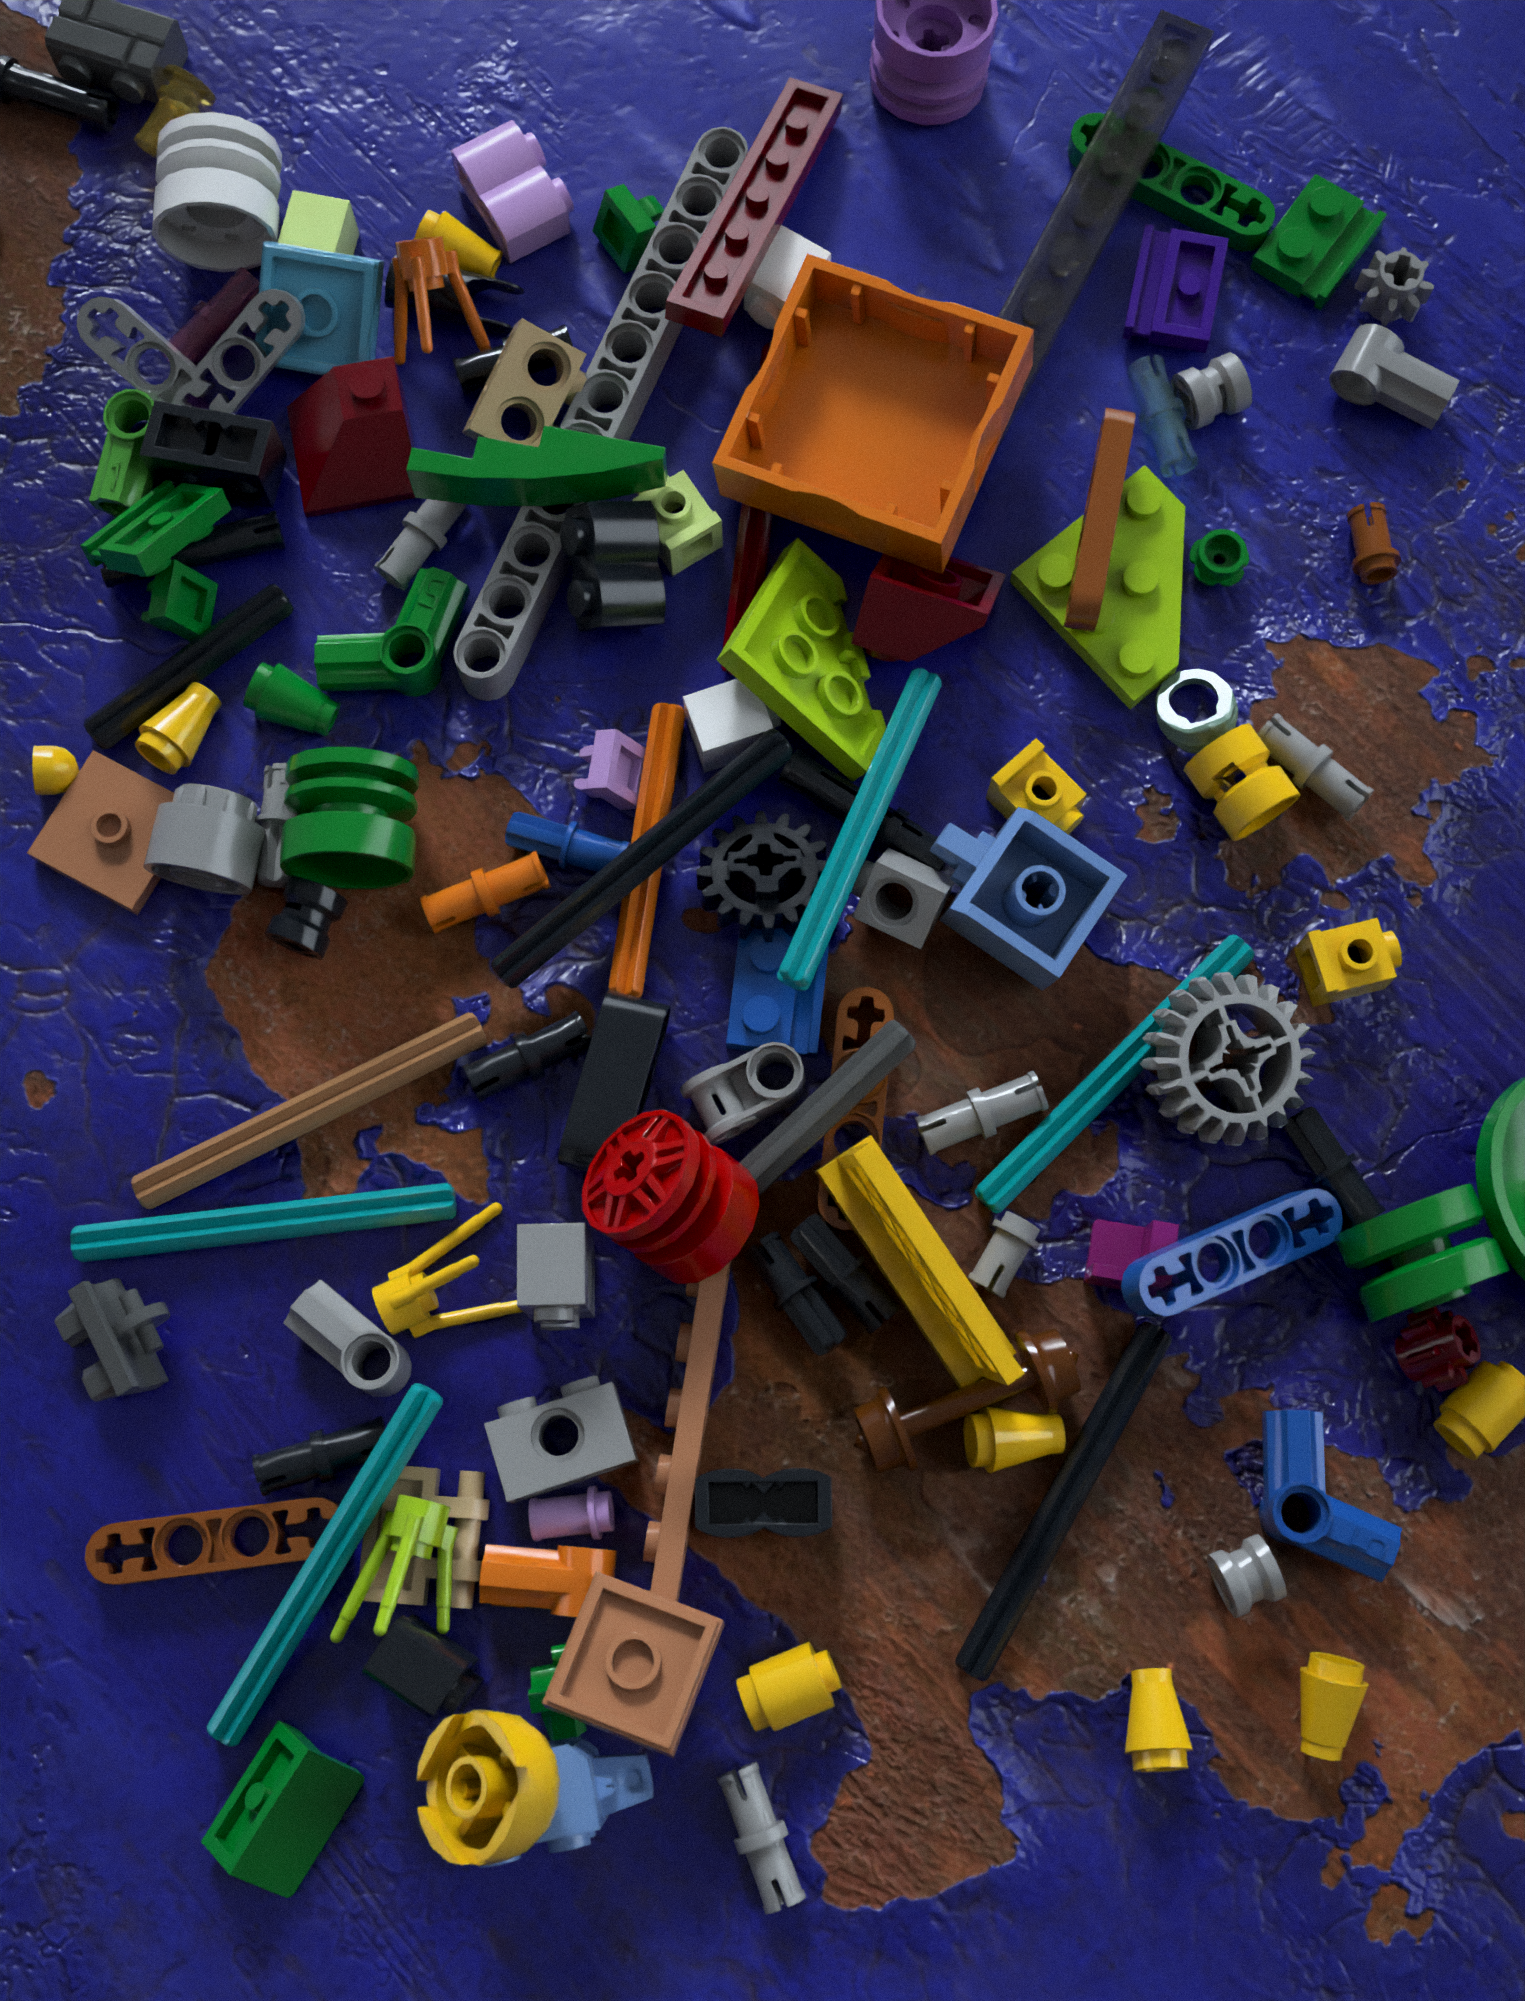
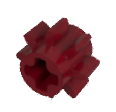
[1395,1306,1481,1392]

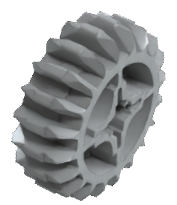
[1140,972,1316,1146]

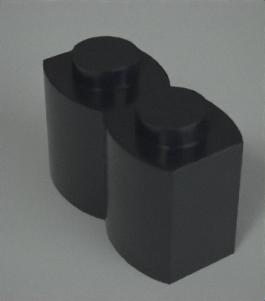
[560,501,666,632]
[695,1468,832,1539]
[362,1614,484,1723]

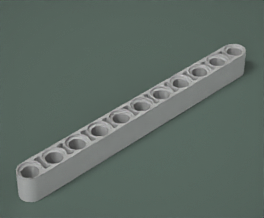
[453,127,748,701]

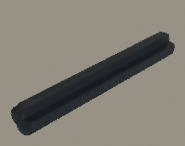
[83,584,294,750]

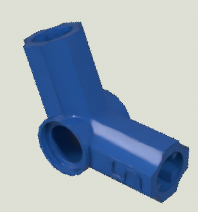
[1258,1410,1402,1583]

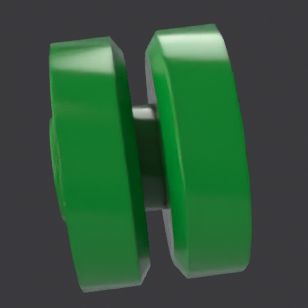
[1334,1183,1510,1323]

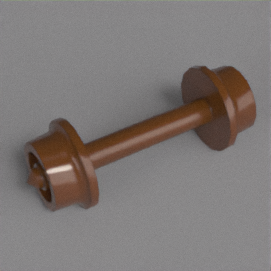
[853,1328,1081,1473]

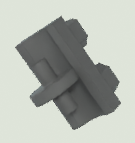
[54,1278,170,1402]

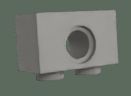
[517,1223,595,1331]
[484,1376,639,1504]

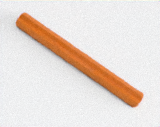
[608,703,685,998]

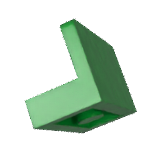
[201,1720,365,1898]

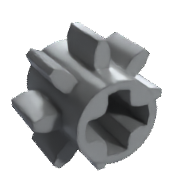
[1355,247,1434,326]

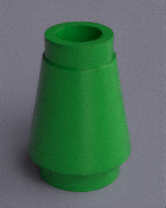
[243,662,341,737]

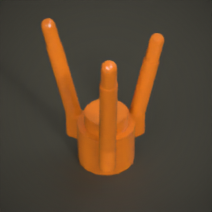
[392,236,491,365]

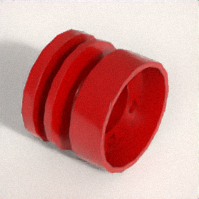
[582,1109,759,1284]

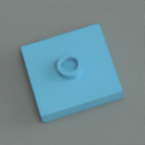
[254,241,384,375]

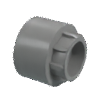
[143,783,266,895]

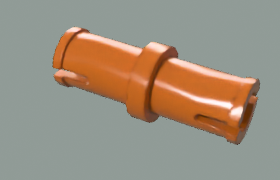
[420,851,551,934]

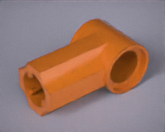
[479,1544,617,1617]

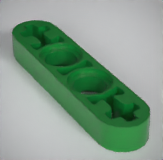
[1067,112,1275,252]

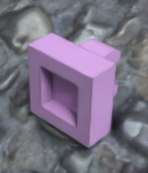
[574,729,646,810]

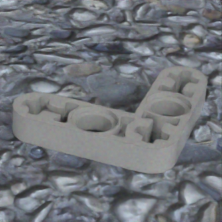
[77,289,306,414]

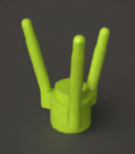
[330,1495,459,1643]

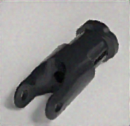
[385,254,524,334]

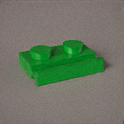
[1250,174,1387,311]
[80,480,232,577]

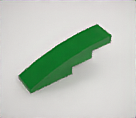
[406,425,668,506]

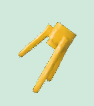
[372,1202,523,1339]

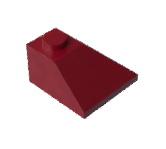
[287,356,415,518]
[851,554,1006,662]

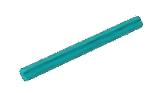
[777,668,942,991]
[975,934,1255,1214]
[70,1183,457,1262]
[207,1383,443,1747]

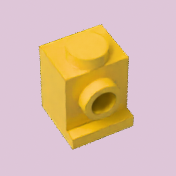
[986,738,1087,835]
[1294,917,1402,1007]

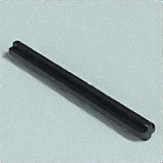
[491,729,793,989]
[955,1321,1172,1681]

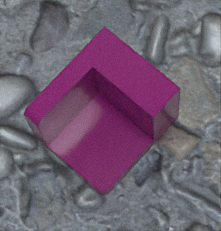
[1083,1219,1179,1296]

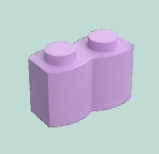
[451,120,574,263]

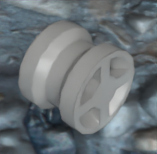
[1207,1534,1287,1618]

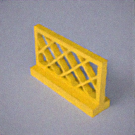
[815,1135,1025,1388]

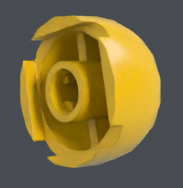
[417,1710,560,1866]

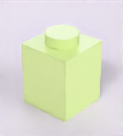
[278,190,360,255]

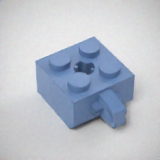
[930,807,1127,991]
[479,1736,654,1868]

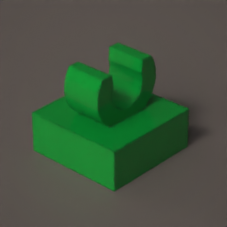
[592,184,665,273]
[141,559,218,642]

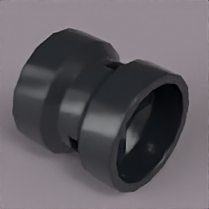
[265,876,348,960]

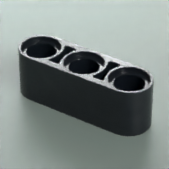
[558,990,671,1172]

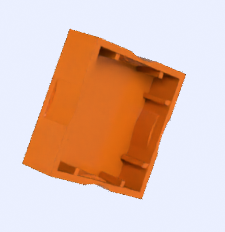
[712,253,1034,574]

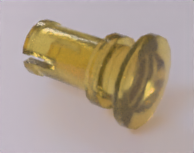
[134,64,216,159]

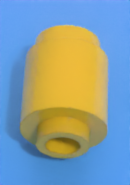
[1433,1361,1525,1460]
[736,1641,842,1732]

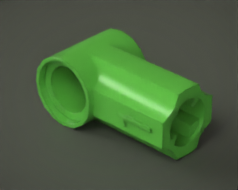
[89,389,154,518]

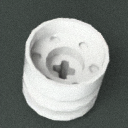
[152,112,282,272]

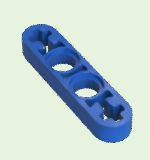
[1121,1188,1343,1317]

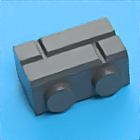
[45,0,188,105]

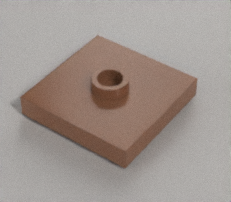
[27,750,174,916]
[542,1571,725,1758]

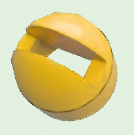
[32,746,79,795]

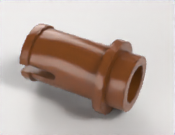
[1346,502,1401,584]

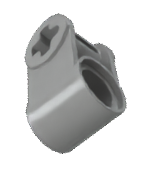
[679,1042,805,1146]

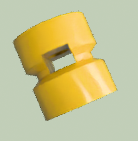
[1183,723,1301,841]

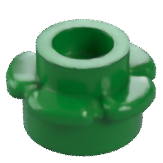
[1189,529,1249,587]

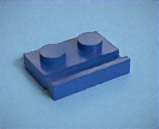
[726,927,830,1059]

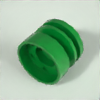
[280,747,419,890]

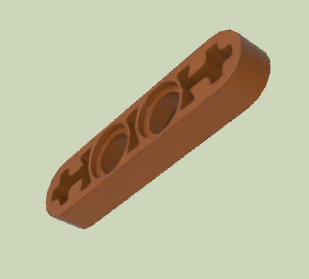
[1064,407,1136,633]
[817,987,894,1235]
[85,1497,340,1585]

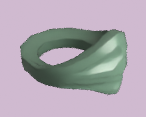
[1155,669,1238,755]

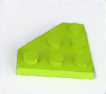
[1009,465,1185,710]
[716,538,886,782]

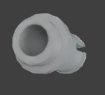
[967,1211,1040,1299]

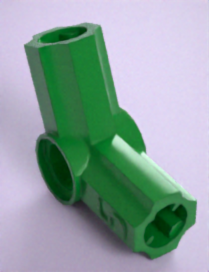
[314,567,470,697]

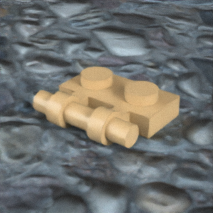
[359,1466,490,1609]

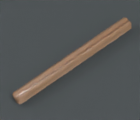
[131,1013,487,1209]

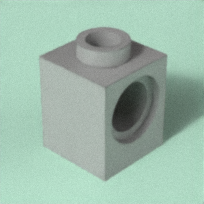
[851,848,954,949]

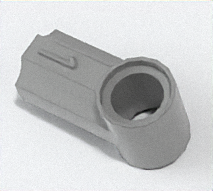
[1329,324,1460,430]
[283,1280,412,1397]

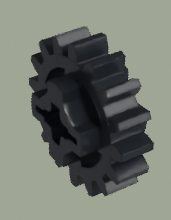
[697,810,827,942]

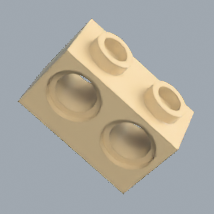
[462,318,587,447]

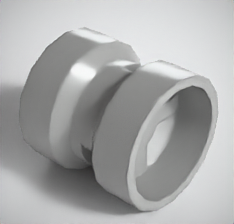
[1171,352,1252,431]

